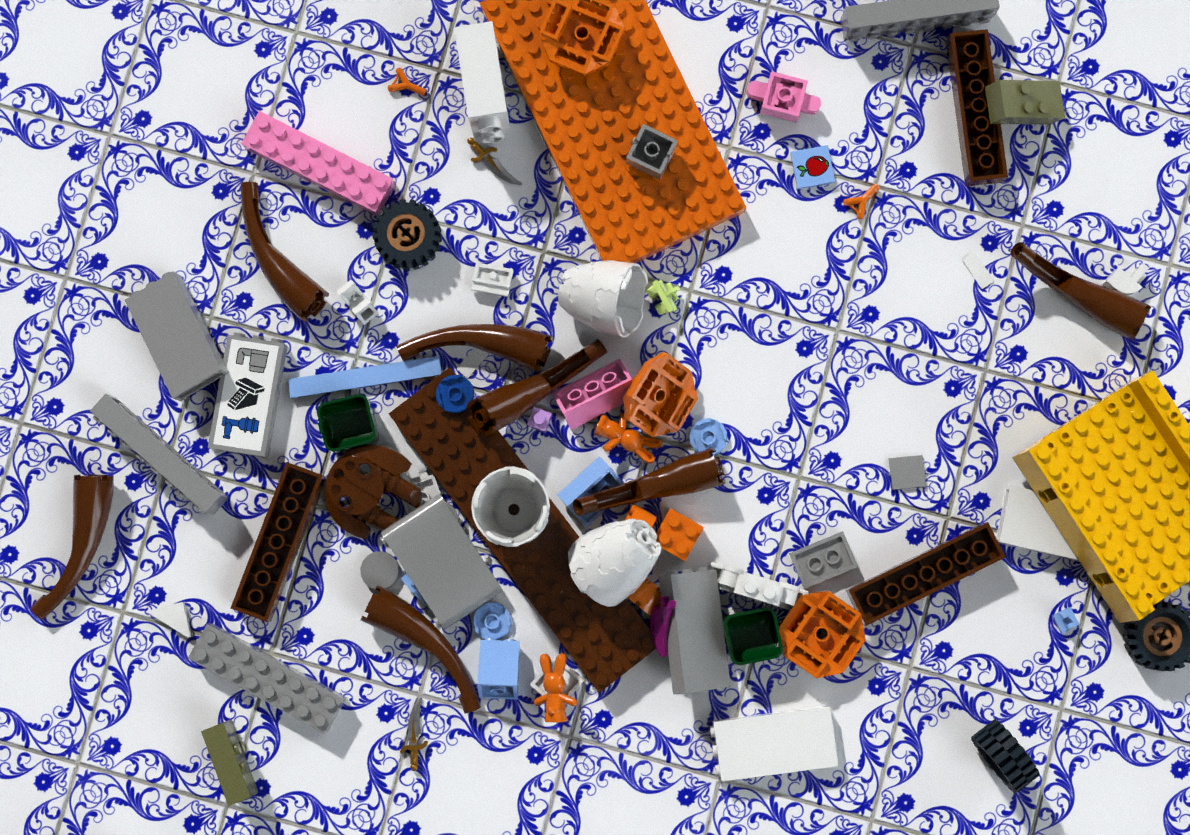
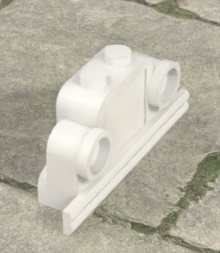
[710,562,808,610]

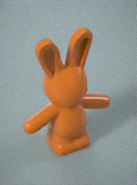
[594,413,662,464]
[534,653,577,722]

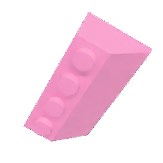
[552,359,633,430]

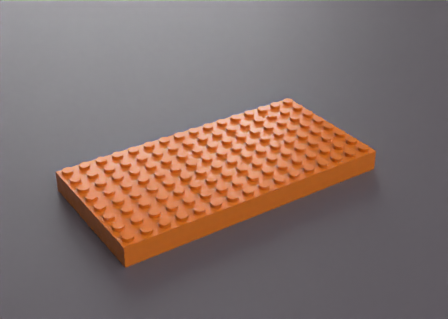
[480,0,747,263]

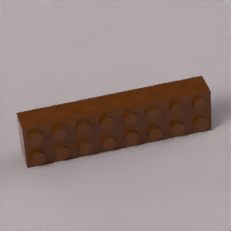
[946,29,1008,187]
[230,462,326,622]
[845,522,1006,626]

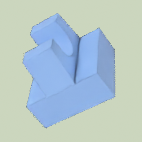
[1052,607,1080,633]

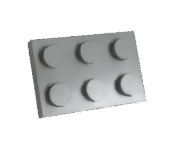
[789,531,858,589]

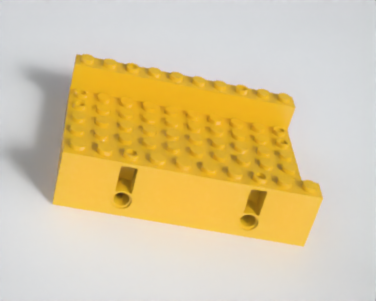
[1012,370,1190,623]

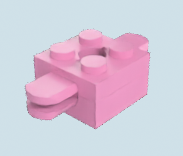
[746,71,821,123]

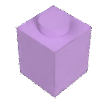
[527,407,552,433]

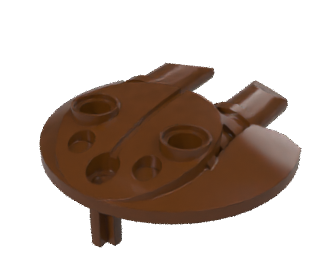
[324,445,421,539]

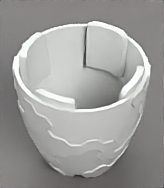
[558,260,648,338]
[471,466,550,547]
[568,519,661,607]

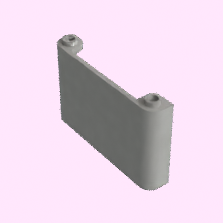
[380,494,503,630]

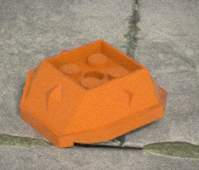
[539,0,625,76]
[623,352,698,437]
[779,591,866,678]

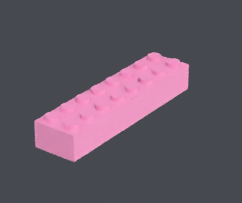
[241,111,396,216]

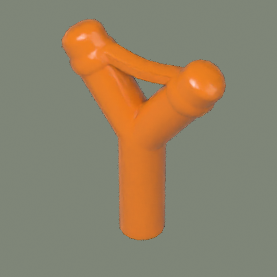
[388,67,427,96]
[843,184,880,220]

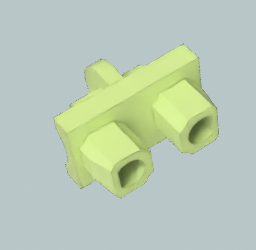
[646,280,680,315]

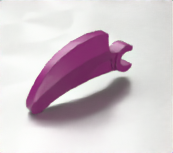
[650,596,676,657]

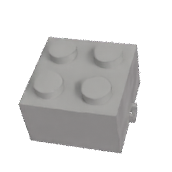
[626,124,678,180]

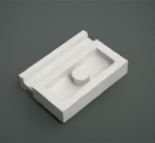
[471,262,514,297]

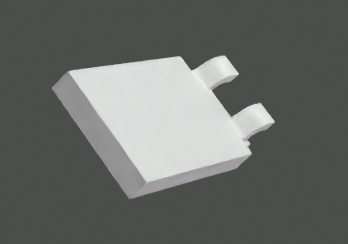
[400,463,442,514]

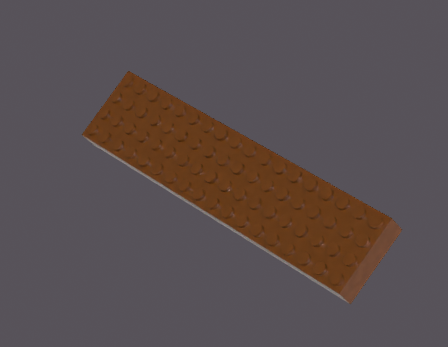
[388,367,656,693]

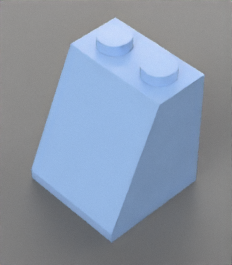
[477,638,520,700]

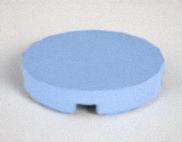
[689,418,728,456]
[473,602,511,640]

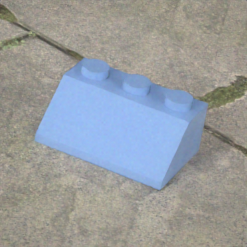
[557,456,624,527]

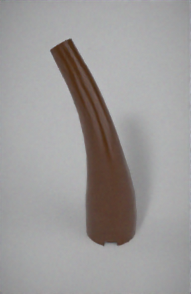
[241,182,329,322]
[1010,242,1152,341]
[396,324,553,372]
[466,339,608,436]
[573,447,726,516]
[31,474,114,619]
[360,585,481,714]

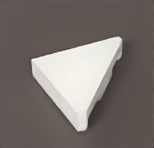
[148,602,192,638]

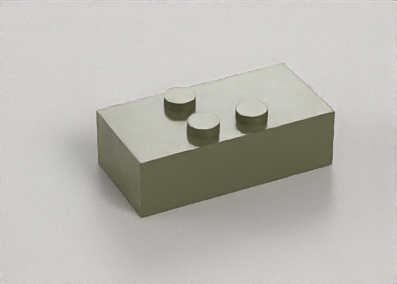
[985,80,1065,125]
[201,719,259,806]

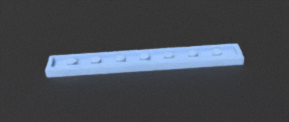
[288,356,442,399]

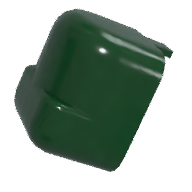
[317,394,379,453]
[723,608,783,665]

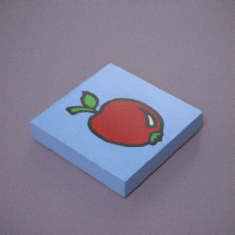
[790,145,835,190]

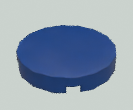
[436,375,475,413]

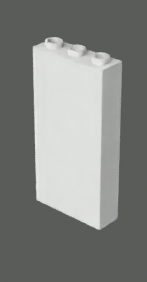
[996,485,1080,562]
[710,706,839,781]

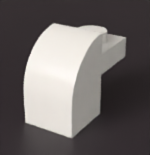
[1101,263,1149,296]
[336,280,379,325]

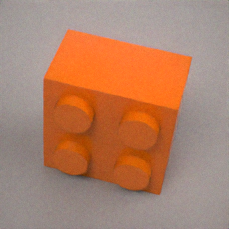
[656,508,704,561]

